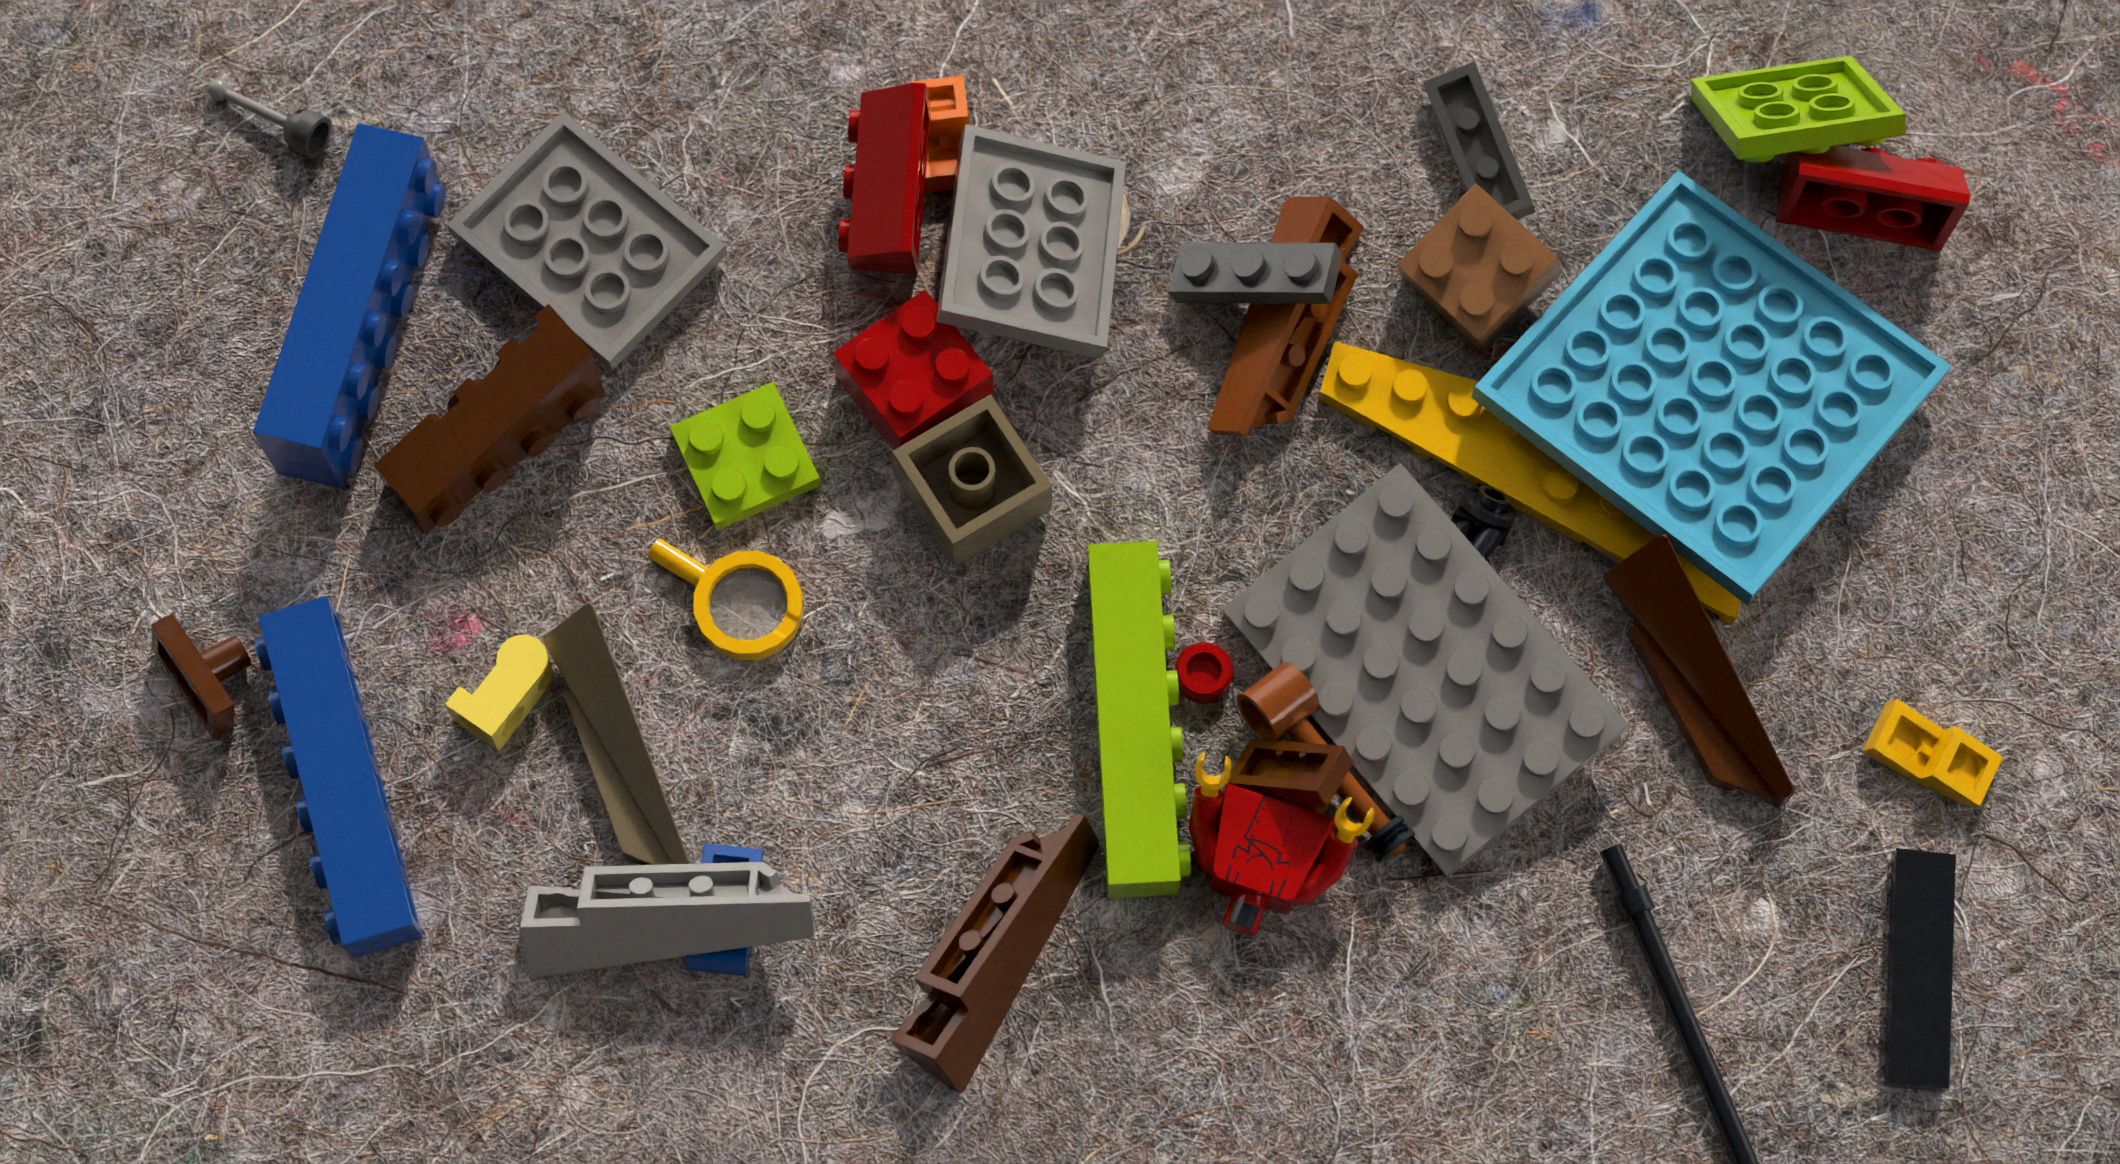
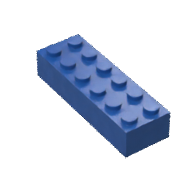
[253,123,446,489]

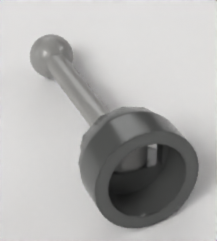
[208,79,332,158]

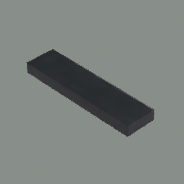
[1884,848,1956,1093]

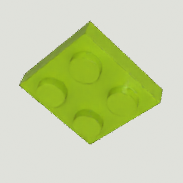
[669,381,821,531]

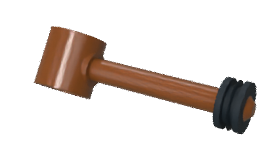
[1236,662,1416,863]

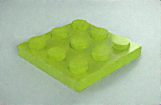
[1691,56,1906,163]

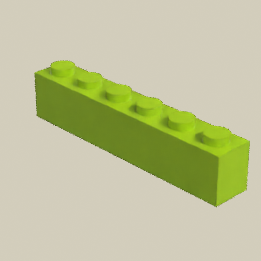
[1087,541,1191,899]

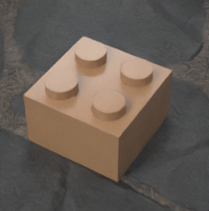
[1396,183,1561,354]

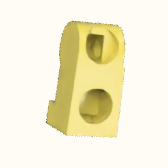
[445,635,553,752]

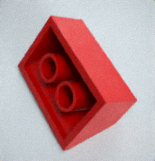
[838,82,931,275]
[1775,146,1970,252]

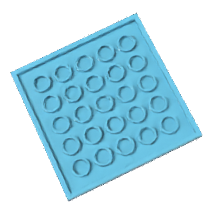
[1471,170,1952,606]

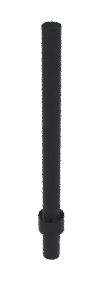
[1600,844,1759,1164]

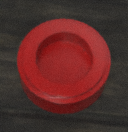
[1175,642,1233,704]

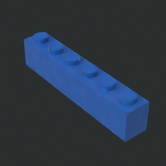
[254,596,423,959]

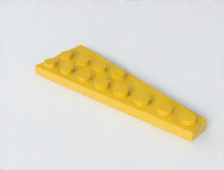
[1318,341,1741,625]

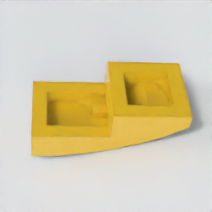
[1862,699,2003,808]

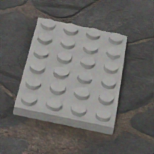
[1222,463,1629,878]

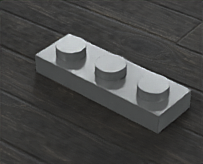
[1423,61,1535,220]
[1168,243,1343,304]

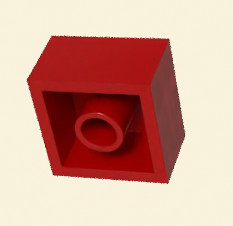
[832,289,994,450]

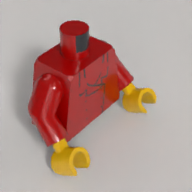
[1189,752,1375,936]

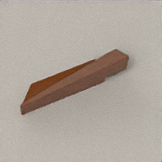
[1208,196,1364,436]

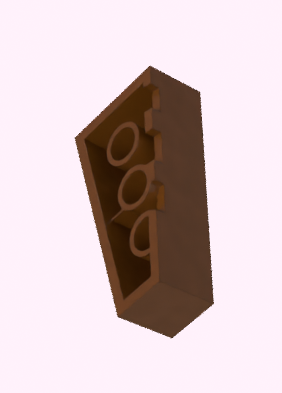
[374,303,606,534]

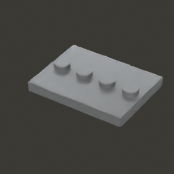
[447,111,727,370]
[936,124,1126,359]

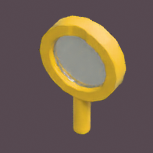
[648,538,803,661]

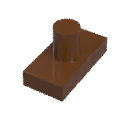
[151,613,251,740]
[1226,738,1354,815]

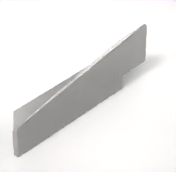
[520,862,815,977]

